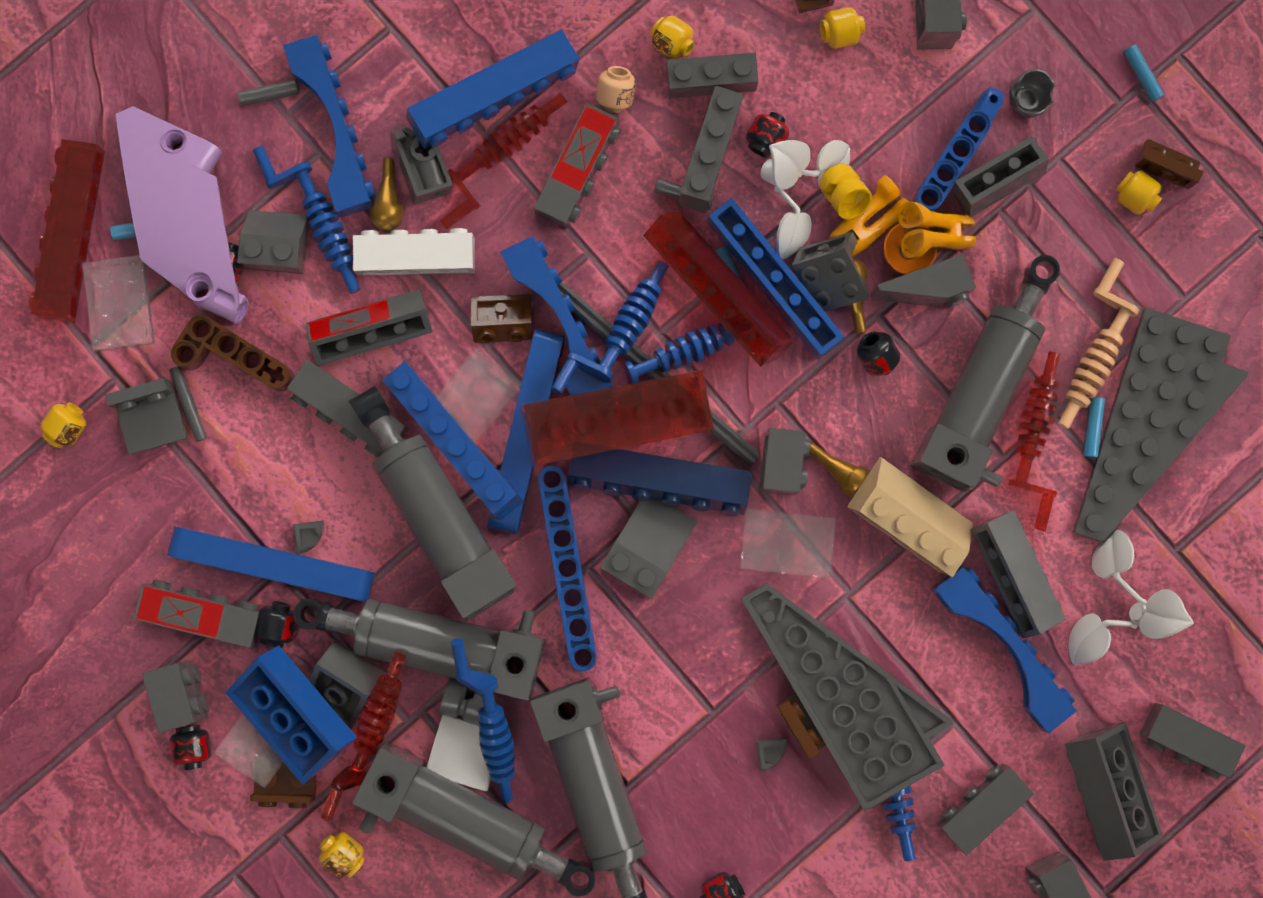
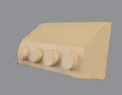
[847,457,973,577]

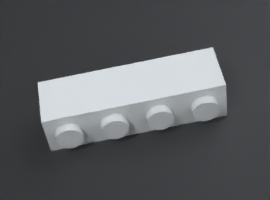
[353,228,475,276]

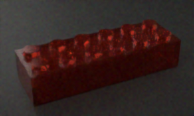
[520,370,714,466]

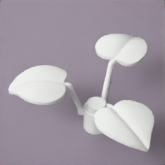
[760,140,850,260]
[1068,529,1194,666]

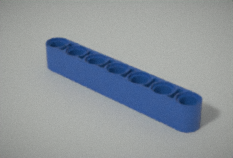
[487,329,565,535]
[538,466,597,671]
[167,526,375,602]

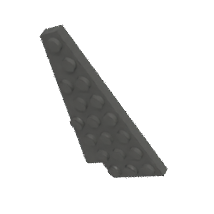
[1072,308,1249,542]
[741,583,954,811]

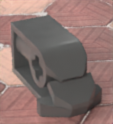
[390,125,453,205]

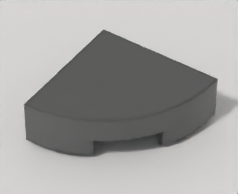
[293,520,324,554]
[756,738,787,772]

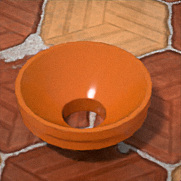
[883,223,938,275]

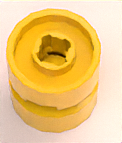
[819,164,873,220]

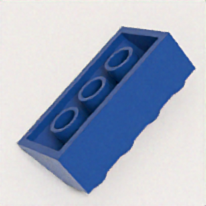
[225,646,357,785]

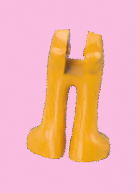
[829,175,909,257]
[898,202,977,258]

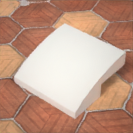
[426,715,491,791]

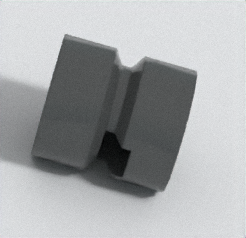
[439,678,483,726]

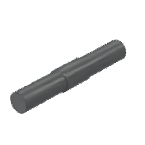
[169,366,208,442]

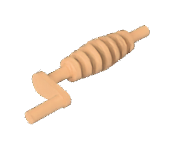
[1058,258,1139,429]

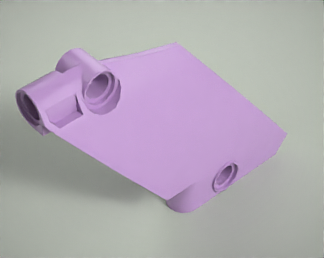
[116,106,249,324]

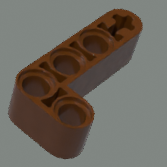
[171,315,295,391]

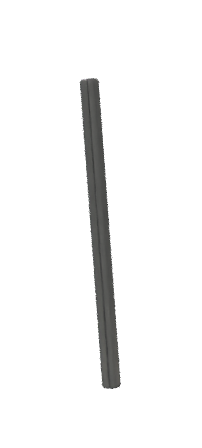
[557,282,760,465]

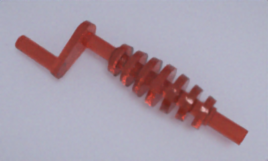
[440,93,567,230]
[1008,351,1060,532]
[321,652,406,821]

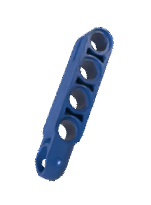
[913,87,1004,212]

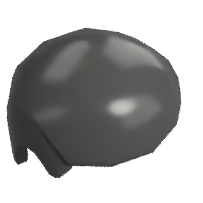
[1009,68,1055,118]

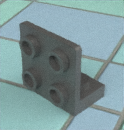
[792,231,870,312]
[105,378,187,454]

